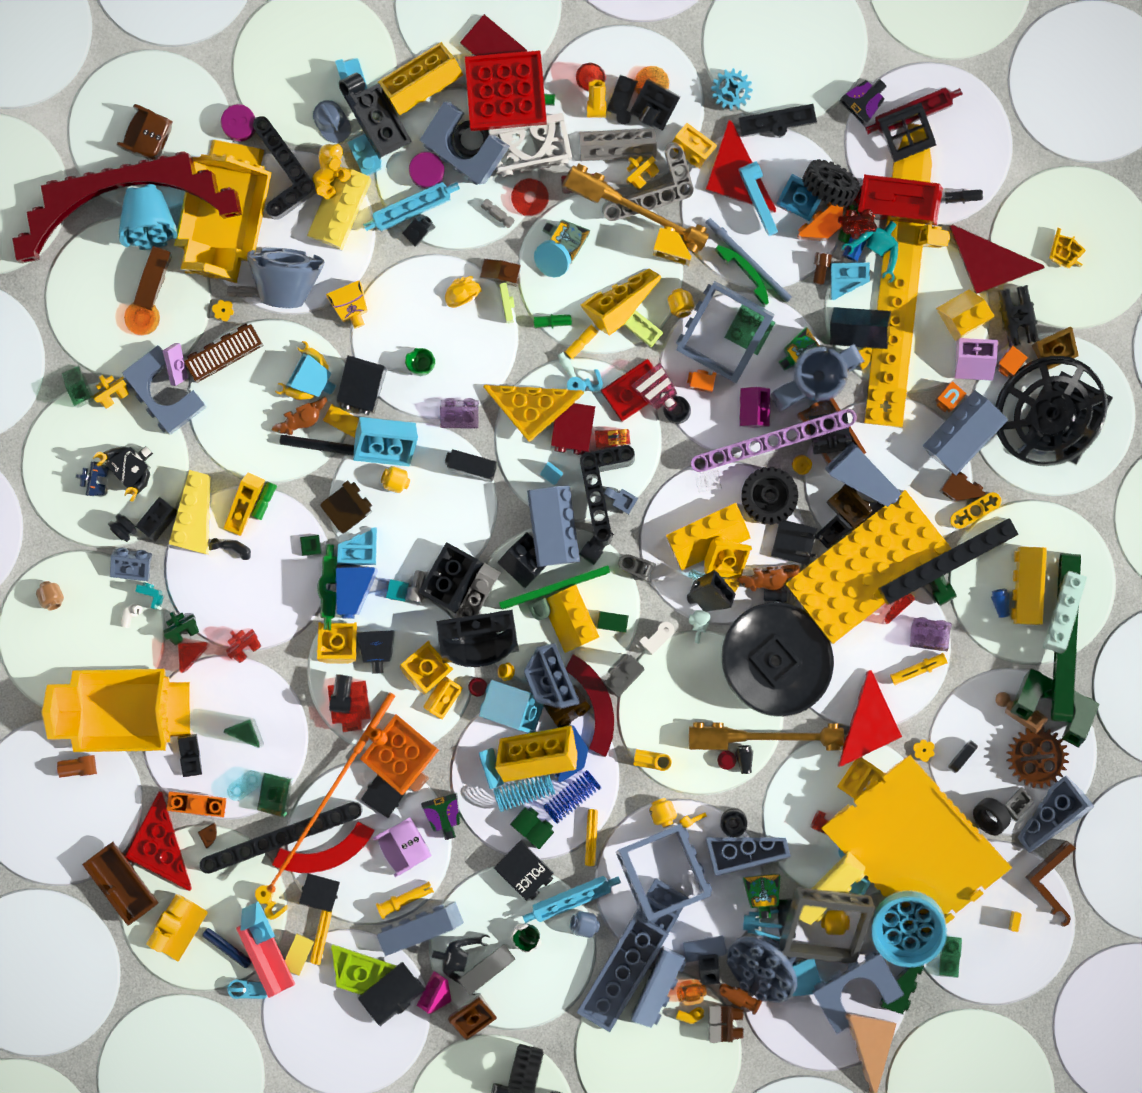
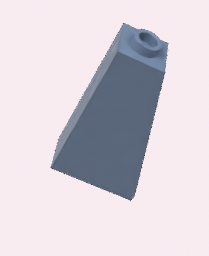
[825,442,902,507]

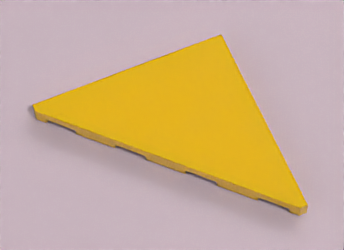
[483,385,585,442]

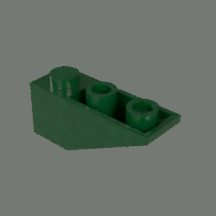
[879,965,924,1015]

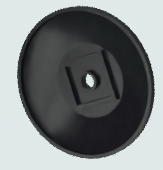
[721,602,834,717]

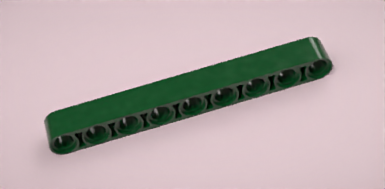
[1051,553,1081,723]

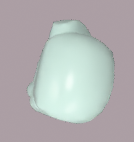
[689,610,711,644]

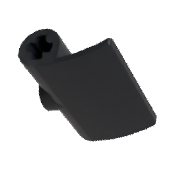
[358,962,426,1027]

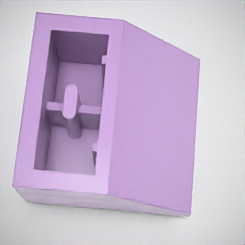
[954,338,998,381]

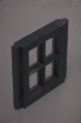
[878,102,937,162]

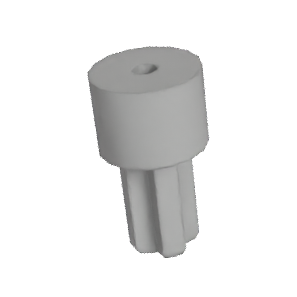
[405,570,426,603]

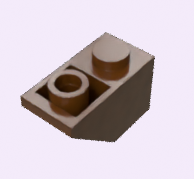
[939,472,986,502]

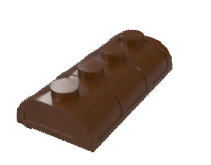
[82,841,159,926]

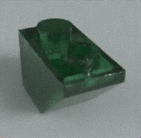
[62,365,95,408]

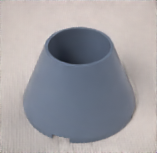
[247,248,325,308]

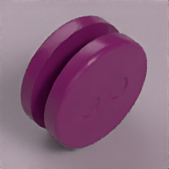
[221,104,256,142]
[409,152,445,189]

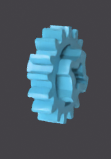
[711,68,753,111]

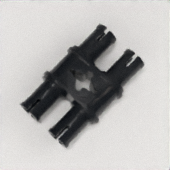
[997,285,1039,347]

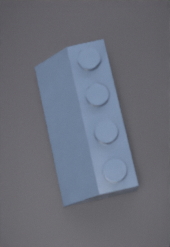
[923,390,1008,476]
[527,486,580,567]
[631,946,687,1028]

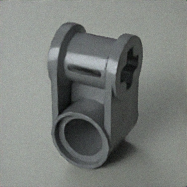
[618,554,656,582]

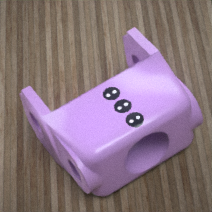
[373,817,432,877]

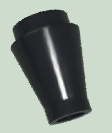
[735,745,754,774]

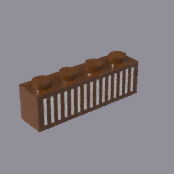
[184,323,264,383]

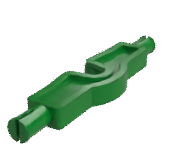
[317,544,337,631]

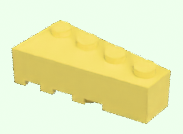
[169,470,211,555]

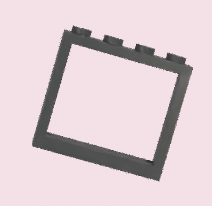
[779,887,875,964]

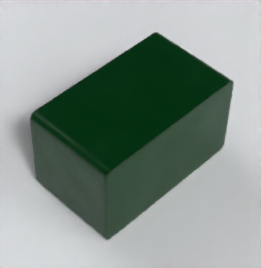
[597,611,629,633]

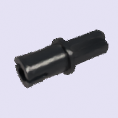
[945,189,983,204]

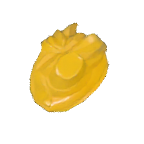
[445,276,482,308]

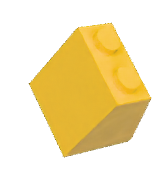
[936,289,995,341]

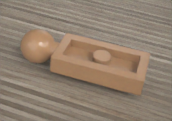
[995,692,1048,734]

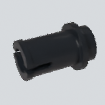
[764,588,788,603]

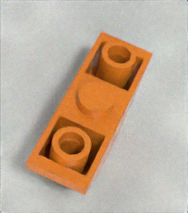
[797,202,843,241]
[166,791,227,818]

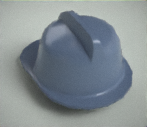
[313,100,351,143]

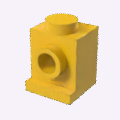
[918,224,950,248]

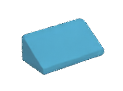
[479,748,504,789]

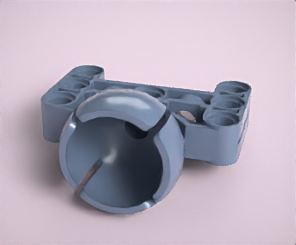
[770,344,864,412]

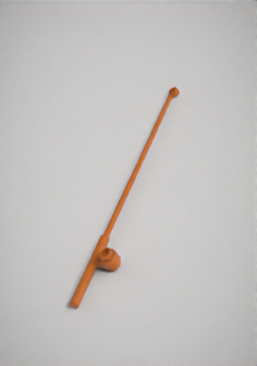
[267,692,396,893]

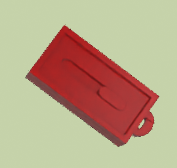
[854,174,943,226]

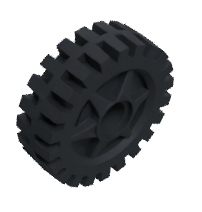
[802,159,860,207]
[741,467,798,525]

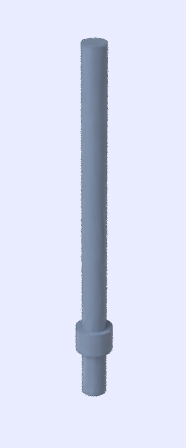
[705,218,792,302]

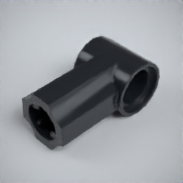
[579,532,614,565]
[329,674,353,714]

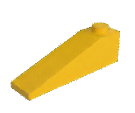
[581,268,661,336]

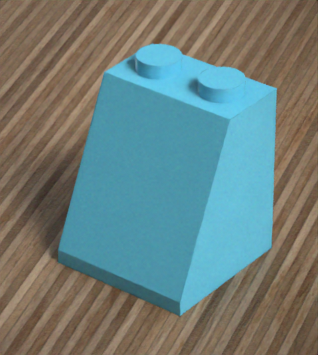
[479,680,544,733]

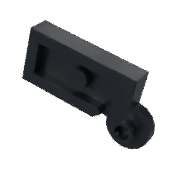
[606,74,638,125]

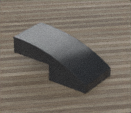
[177,734,202,777]

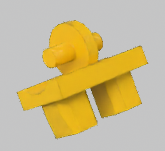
[626,156,660,190]
[94,375,129,409]

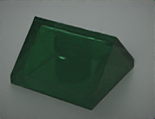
[223,718,264,748]
[257,772,293,817]

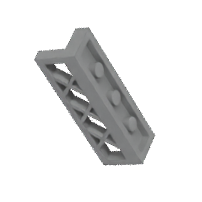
[579,128,657,161]

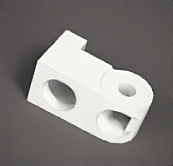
[639,622,674,655]

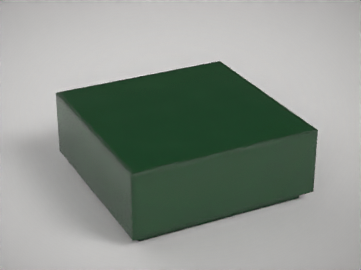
[300,535,322,556]

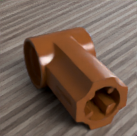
[57,755,97,778]

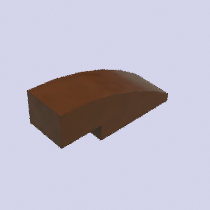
[134,246,172,311]

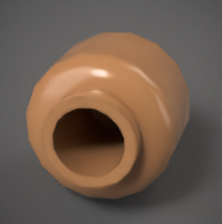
[36,581,64,611]

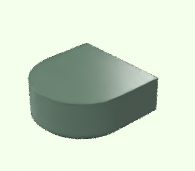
[528,598,551,620]

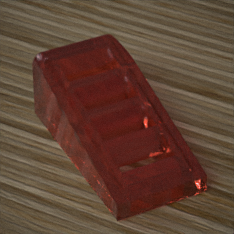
[882,593,915,625]

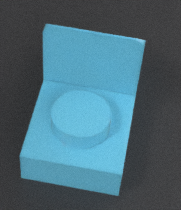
[240,901,275,945]

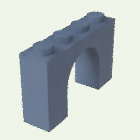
[420,102,510,185]
[122,345,207,435]
[812,952,904,1034]

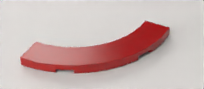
[272,821,375,873]

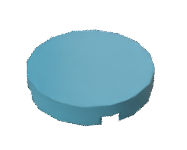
[534,240,571,278]

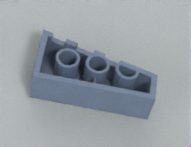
[706,837,791,876]
[377,901,464,956]

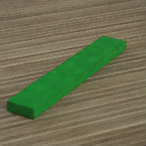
[499,565,610,610]

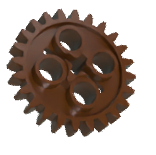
[1006,727,1069,789]

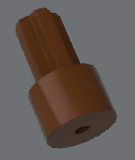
[813,252,832,285]

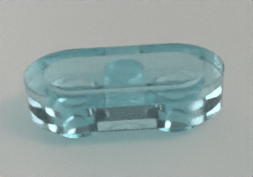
[227,770,263,801]

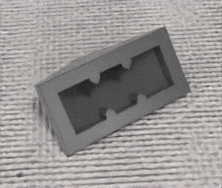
[1004,787,1034,822]

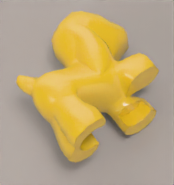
[312,144,351,199]

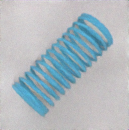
[493,775,555,812]

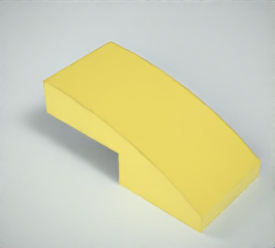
[285,933,315,976]

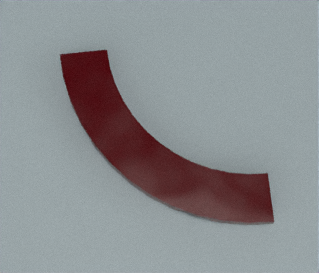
[565,654,614,757]

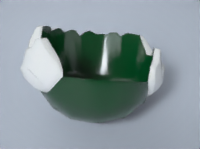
[511,923,541,953]

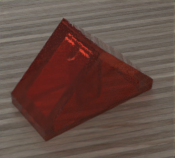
[178,642,210,673]

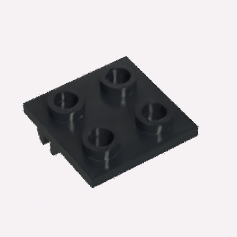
[771,520,823,565]

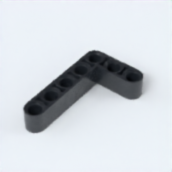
[253,116,316,220]
[580,445,635,546]

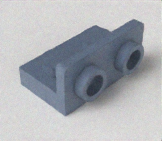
[110,548,152,582]

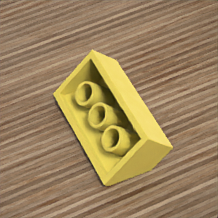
[307,167,371,250]
[799,851,866,925]

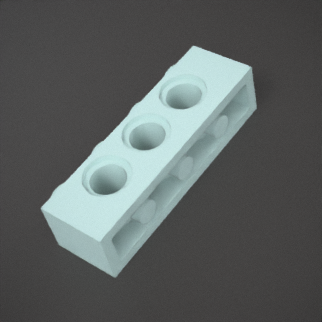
[1043,571,1087,654]

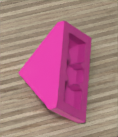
[416,971,452,1014]

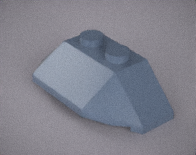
[524,643,579,708]

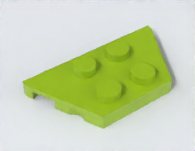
[331,944,397,995]

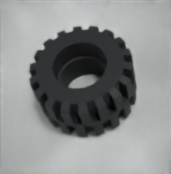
[508,1044,544,1093]

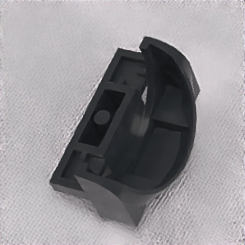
[436,609,519,667]

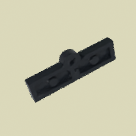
[738,103,817,138]

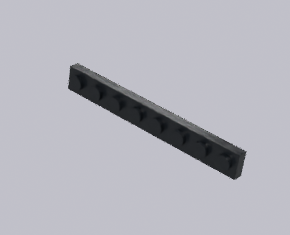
[878,518,1019,605]

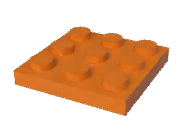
[360,714,439,795]

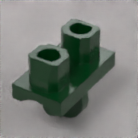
[163,612,199,646]

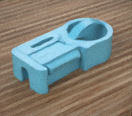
[227,979,267,999]

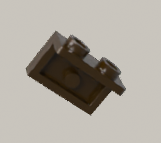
[826,484,873,530]
[543,684,591,728]

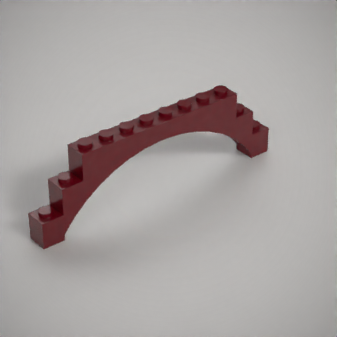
[12,151,242,264]

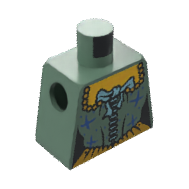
[542,219,590,264]

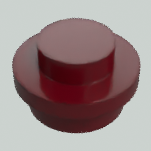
[468,677,487,697]
[717,750,737,770]

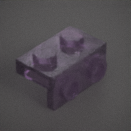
[909,617,952,652]

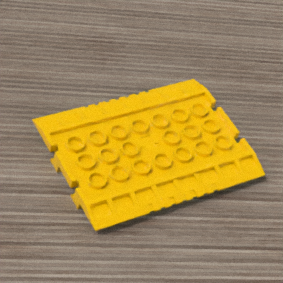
[821,755,1012,932]

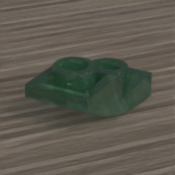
[938,936,962,978]

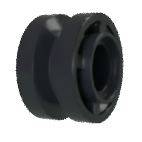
[663,396,691,424]
[108,513,138,542]
[720,808,747,837]

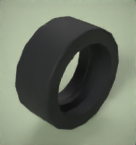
[454,120,489,158]
[973,798,1011,836]

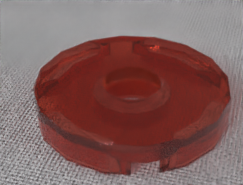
[511,178,549,217]

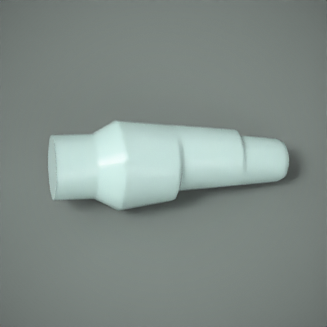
[557,352,576,378]

